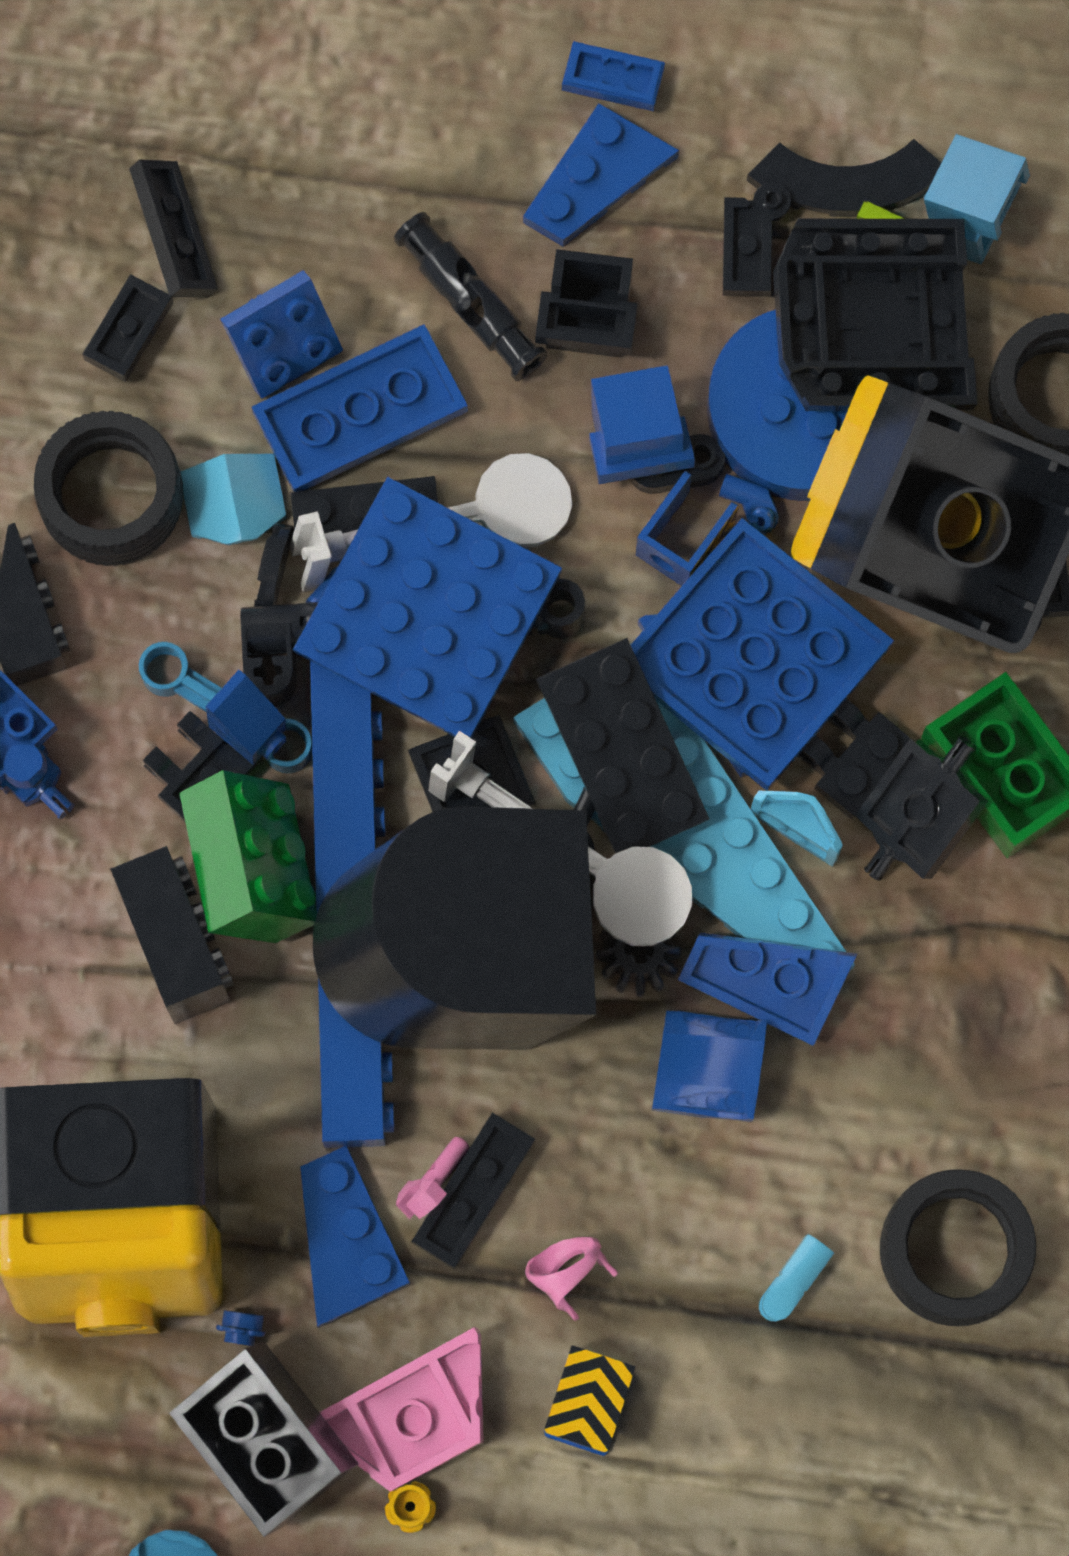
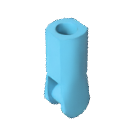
[759,1234,834,1322]

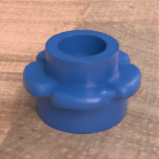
[216,1310,266,1346]

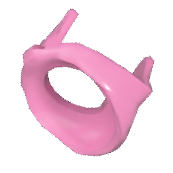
[525,1237,618,1321]

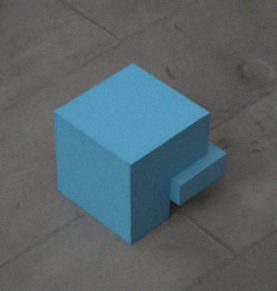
[924,134,1030,265]

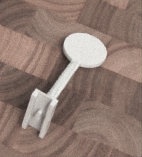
[290,453,572,592]
[428,731,692,946]

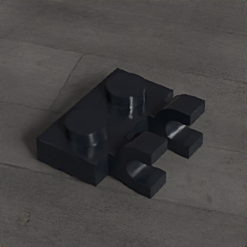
[797,699,910,819]
[143,711,262,822]

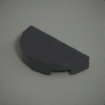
[254,523,294,607]

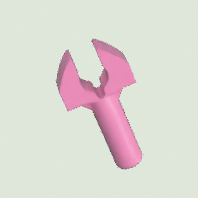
[396,1137,469,1219]

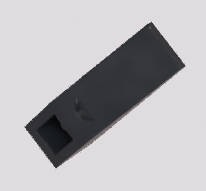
[0,523,71,686]

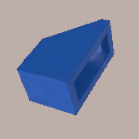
[205,670,287,765]

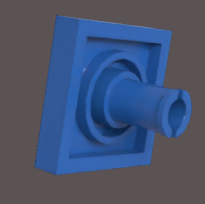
[220,270,344,399]

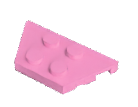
[319,1327,483,1492]

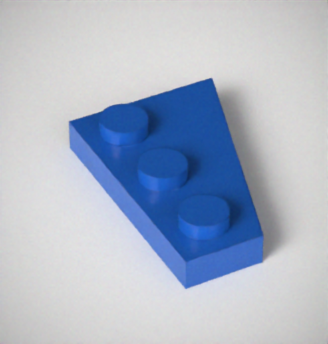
[523,103,679,247]
[678,932,858,1046]
[300,1145,410,1328]

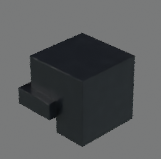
[535,249,638,358]

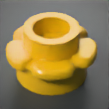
[385,1481,436,1533]

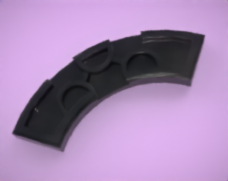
[747,139,941,217]

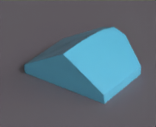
[180,454,287,545]
[751,791,843,867]

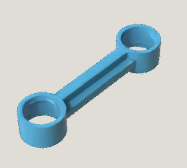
[139,642,312,773]

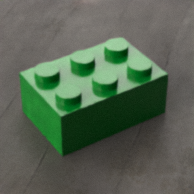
[920,672,1069,859]
[179,770,317,944]

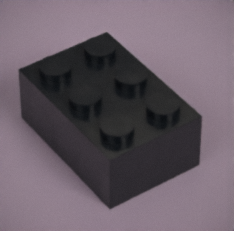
[110,846,234,1024]
[169,1342,359,1537]

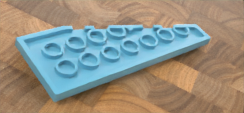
[513,644,855,970]

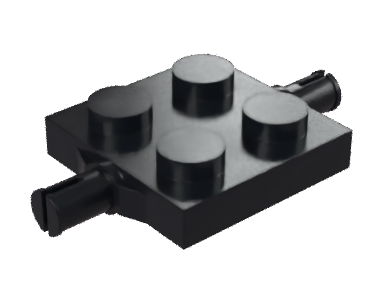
[855,736,989,881]

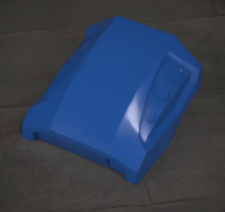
[652,1010,767,1122]

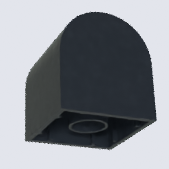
[312,806,596,1050]

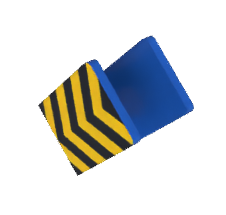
[636,471,738,586]
[544,1345,636,1456]

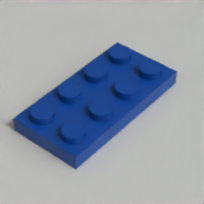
[251,324,468,492]

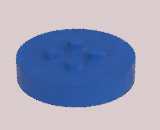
[707,309,847,501]

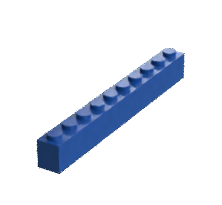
[310,661,394,1148]

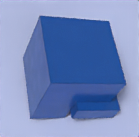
[589,365,695,485]

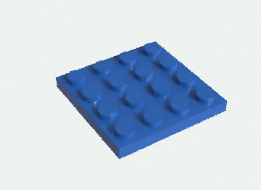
[293,477,562,739]
[631,518,894,791]

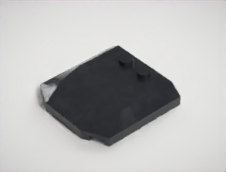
[773,218,978,411]

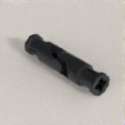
[394,212,547,381]

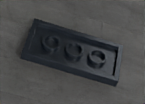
[536,638,710,854]

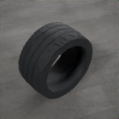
[988,312,1069,456]
[34,411,183,566]
[880,1169,1036,1327]

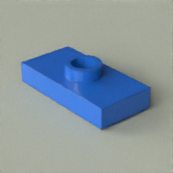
[562,41,665,112]

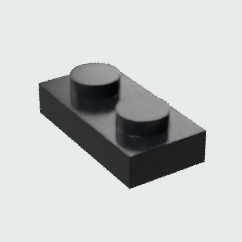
[82,274,174,382]

